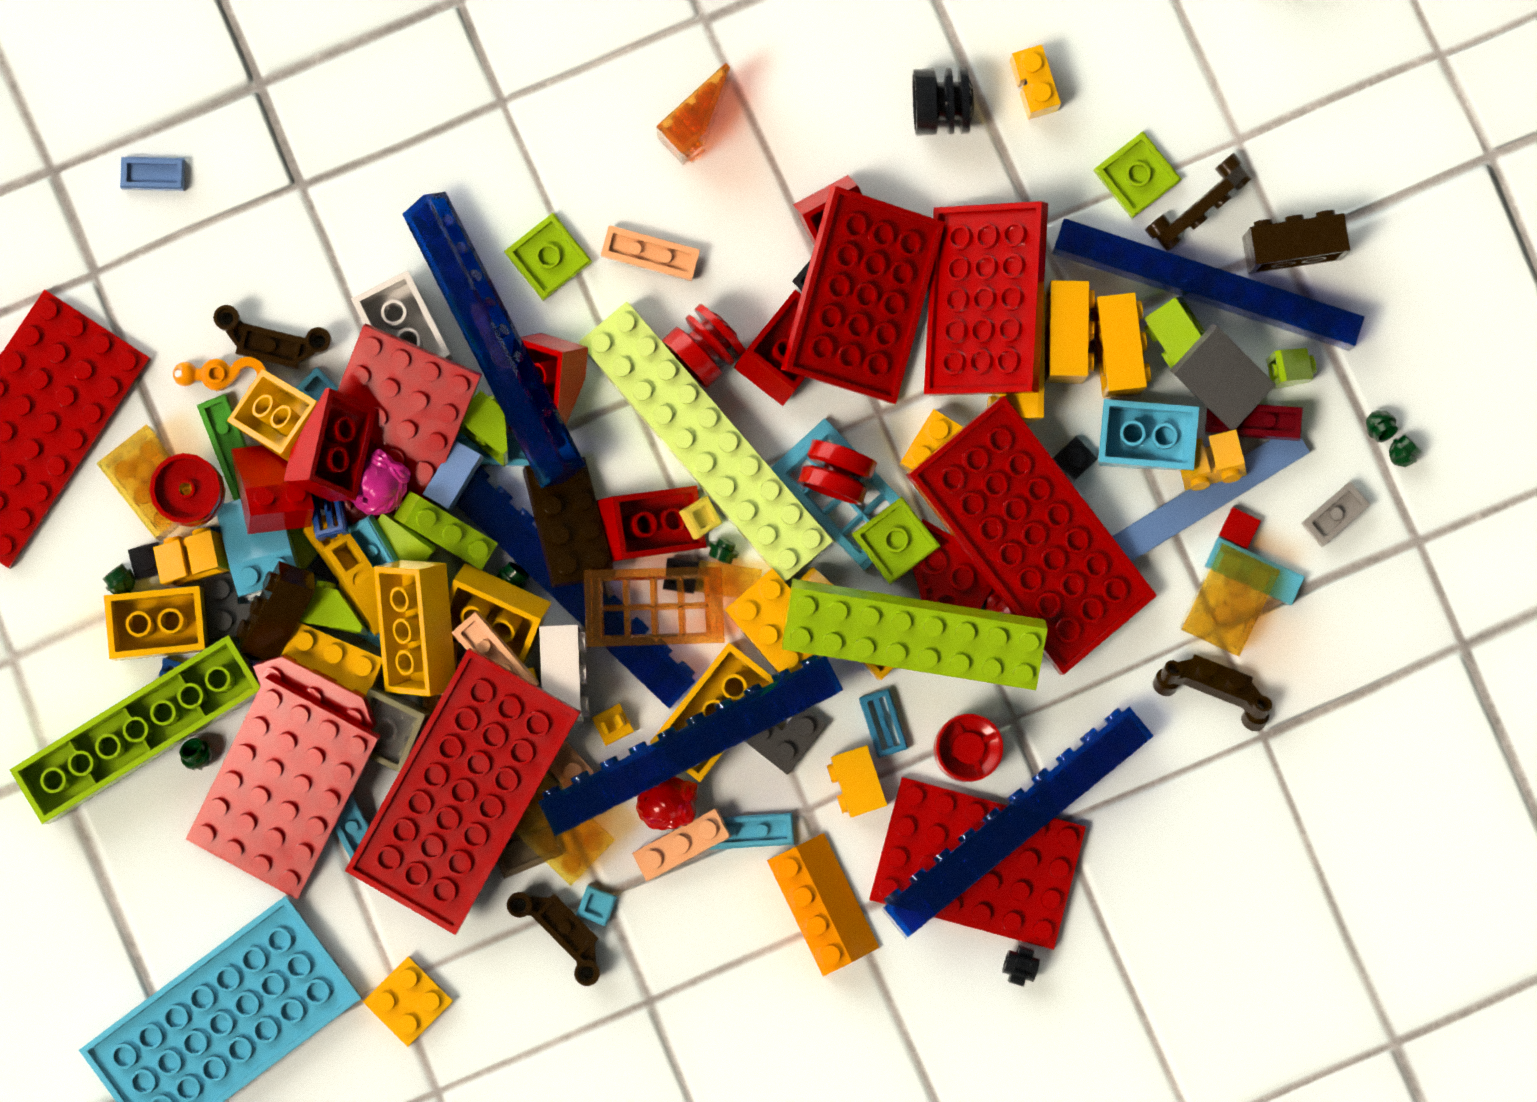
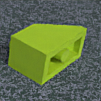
[1266,348,1317,390]
[459,390,508,467]
[299,581,369,635]

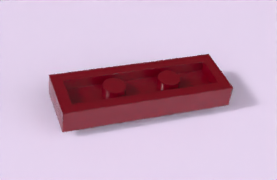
[1205,405,1303,441]

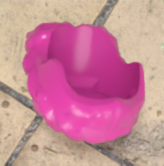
[351,449,411,515]

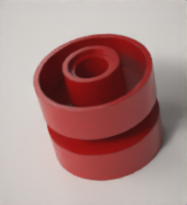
[933,714,1003,782]

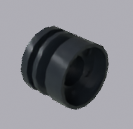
[912,67,974,136]

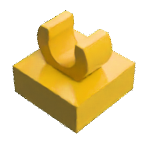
[592,703,634,746]

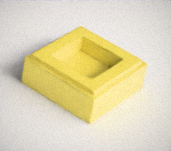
[679,496,722,539]

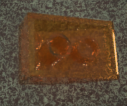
[656,63,730,165]

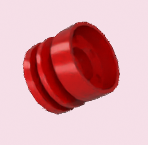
[662,304,745,388]

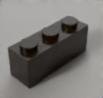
[236,561,315,660]

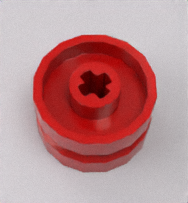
[797,439,877,506]
[149,453,226,527]

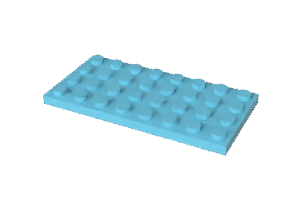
[79,896,362,1102]

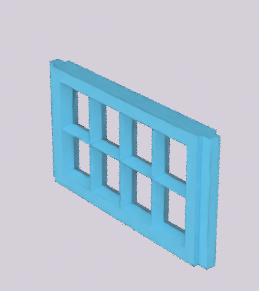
[771,418,900,570]

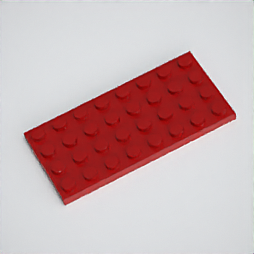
[0,289,151,569]
[906,396,1157,675]
[345,648,581,935]

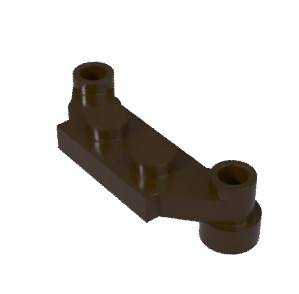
[1145,153,1252,252]
[213,305,332,370]
[1152,654,1272,731]
[507,892,600,986]

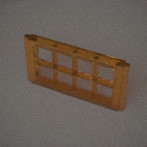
[584,567,725,647]

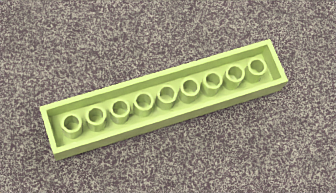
[579,301,833,583]

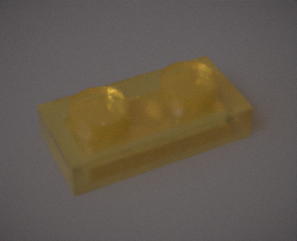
[695,560,762,598]

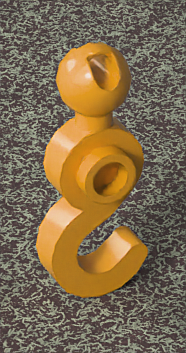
[173,357,267,392]

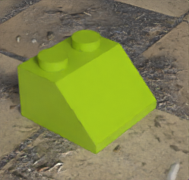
[1144,297,1205,369]

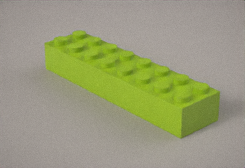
[782,579,1048,690]
[9,635,260,824]

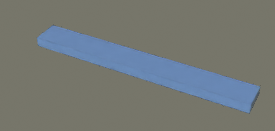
[1112,438,1310,562]

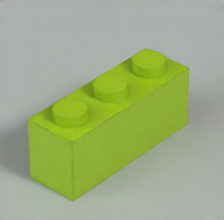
[393,491,498,570]

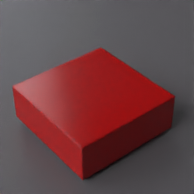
[1218,507,1261,549]

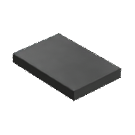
[1170,324,1276,430]

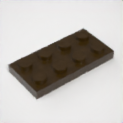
[522,457,615,588]

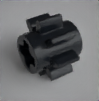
[1002,945,1040,987]

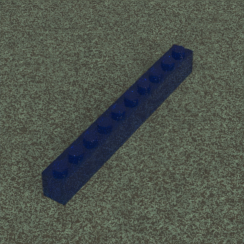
[402,191,586,488]
[1051,218,1365,351]
[456,465,696,710]
[538,655,843,837]
[882,706,1154,940]

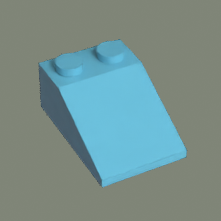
[1098,399,1199,471]
[217,499,300,597]

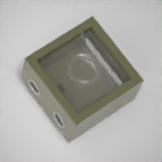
[366,687,433,772]

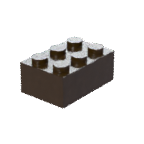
[1242,210,1350,274]

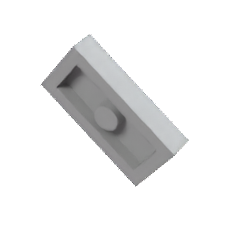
[1301,481,1370,547]

